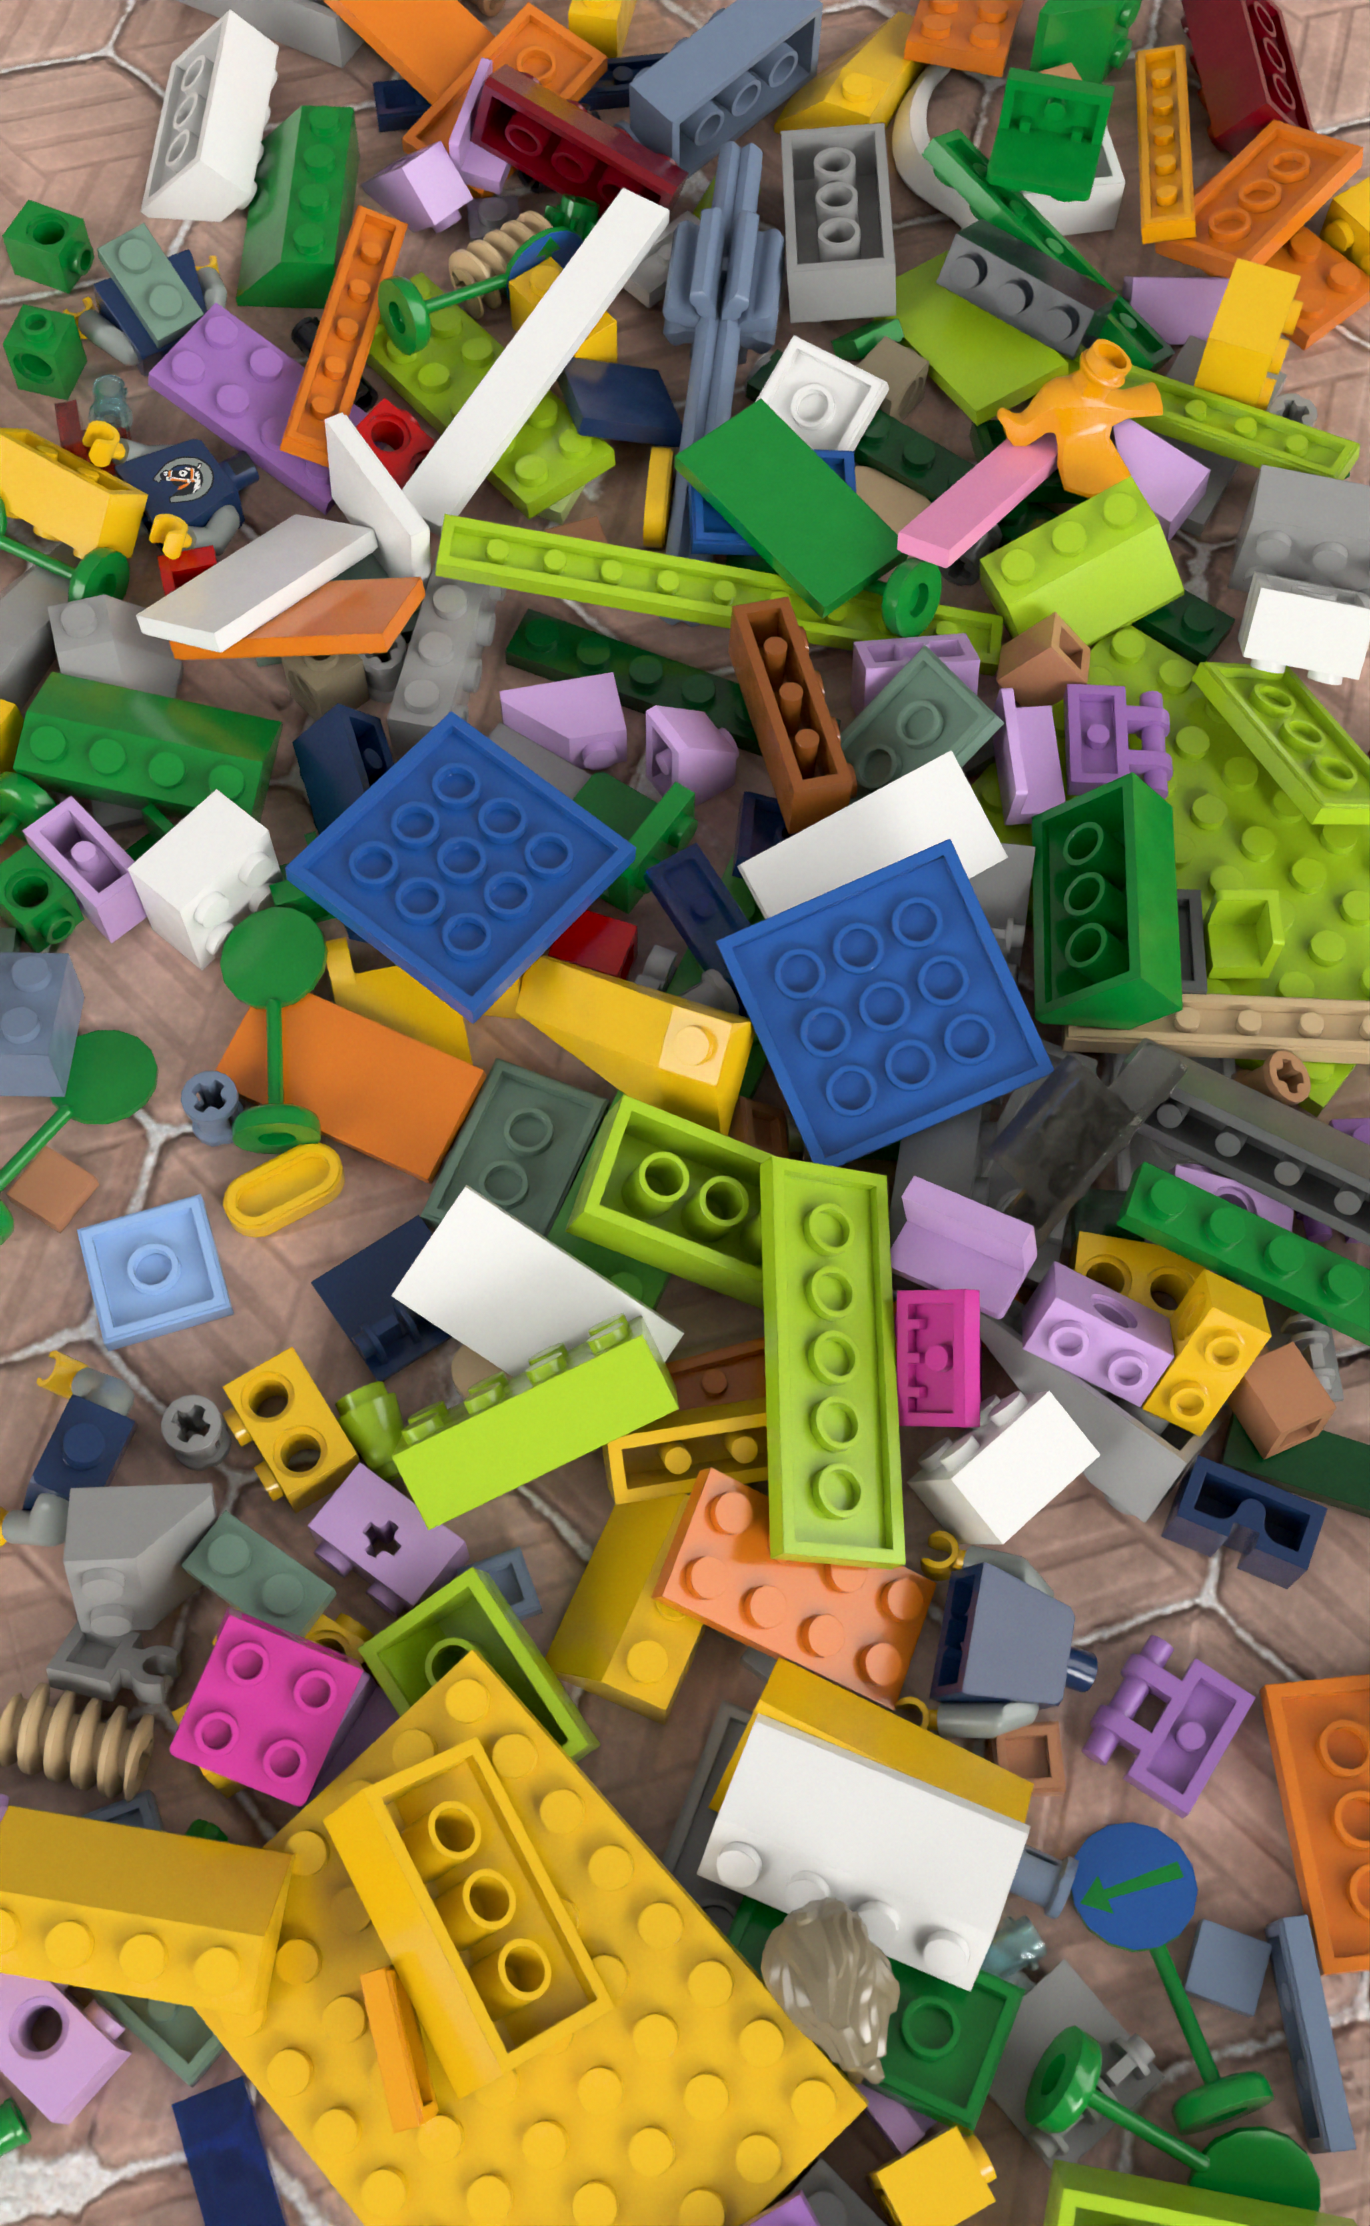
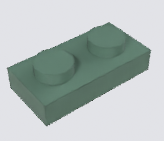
[97,223,204,349]
[181,1510,337,1637]

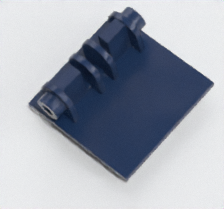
[311,1215,452,1382]

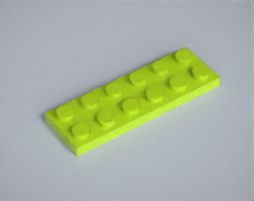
[366,272,616,519]
[760,1156,906,1570]

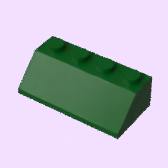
[236,105,360,309]
[13,672,283,823]
[1032,772,1183,1030]

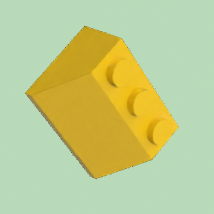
[545,1494,708,1725]

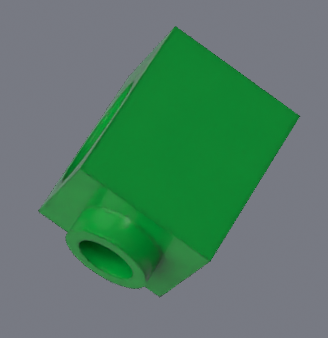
[2,200,95,294]
[3,304,87,401]
[0,844,84,953]

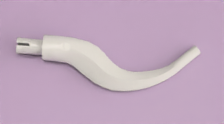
[892,64,978,230]

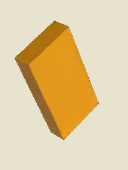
[359,1964,439,2134]

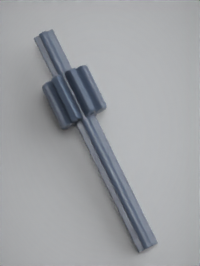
[659,141,785,627]

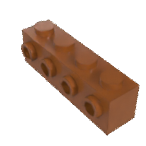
[728,597,857,834]

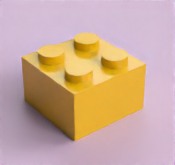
[1194,258,1304,411]

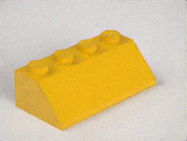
[708,1657,1034,1824]
[323,1736,615,2100]
[0,1805,295,2017]

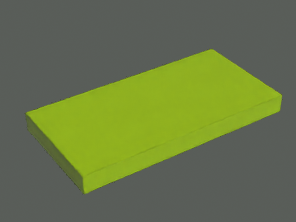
[874,250,1069,426]
[1192,662,1370,825]

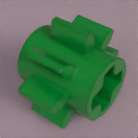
[544,194,601,242]

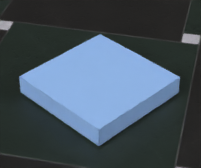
[77,1194,234,1351]

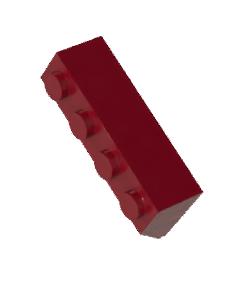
[1180,0,1314,157]
[470,64,689,217]

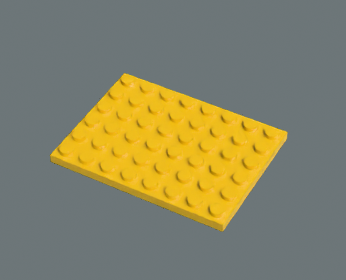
[193,1649,869,2226]

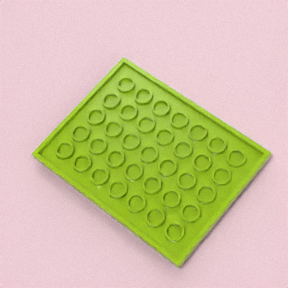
[971,625,1370,1117]

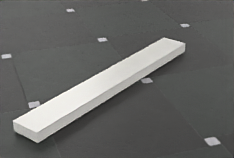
[402,188,669,537]

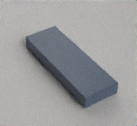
[1264,1915,1357,2154]

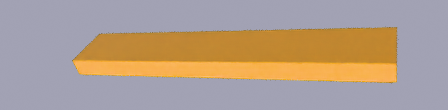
[1135,44,1196,244]

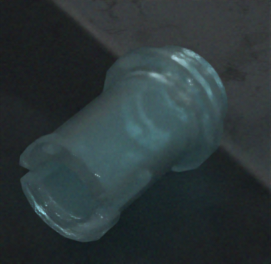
[88,374,133,437]
[980,1915,1048,1980]

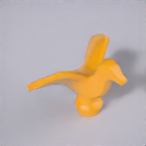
[997,339,1163,499]

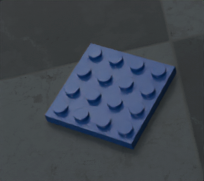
[285,711,636,1024]
[716,839,1055,1167]

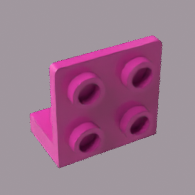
[894,1289,982,1427]
[170,1606,363,1806]

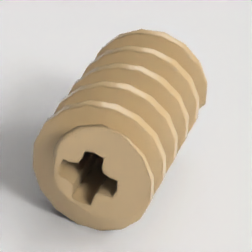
[449,210,553,319]
[0,1682,154,1804]

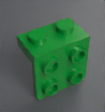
[985,67,1115,202]
[573,772,698,915]

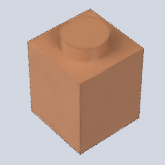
[996,612,1091,707]
[1226,1342,1337,1460]

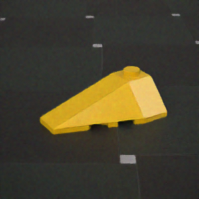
[774,11,926,135]
[515,955,755,1136]

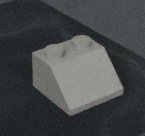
[63,1483,218,1637]

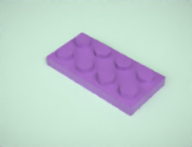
[148,303,388,515]

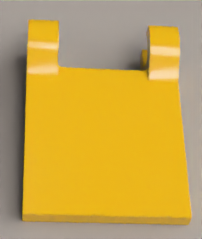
[325,937,473,1065]

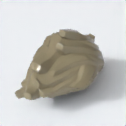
[761,1897,900,2085]

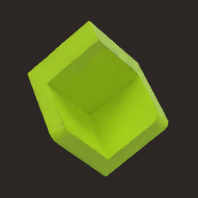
[1203,889,1285,979]

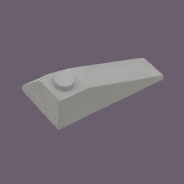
[0,542,81,711]
[47,594,184,832]
[980,1299,1223,1523]

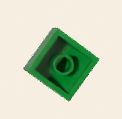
[1029,0,1141,84]

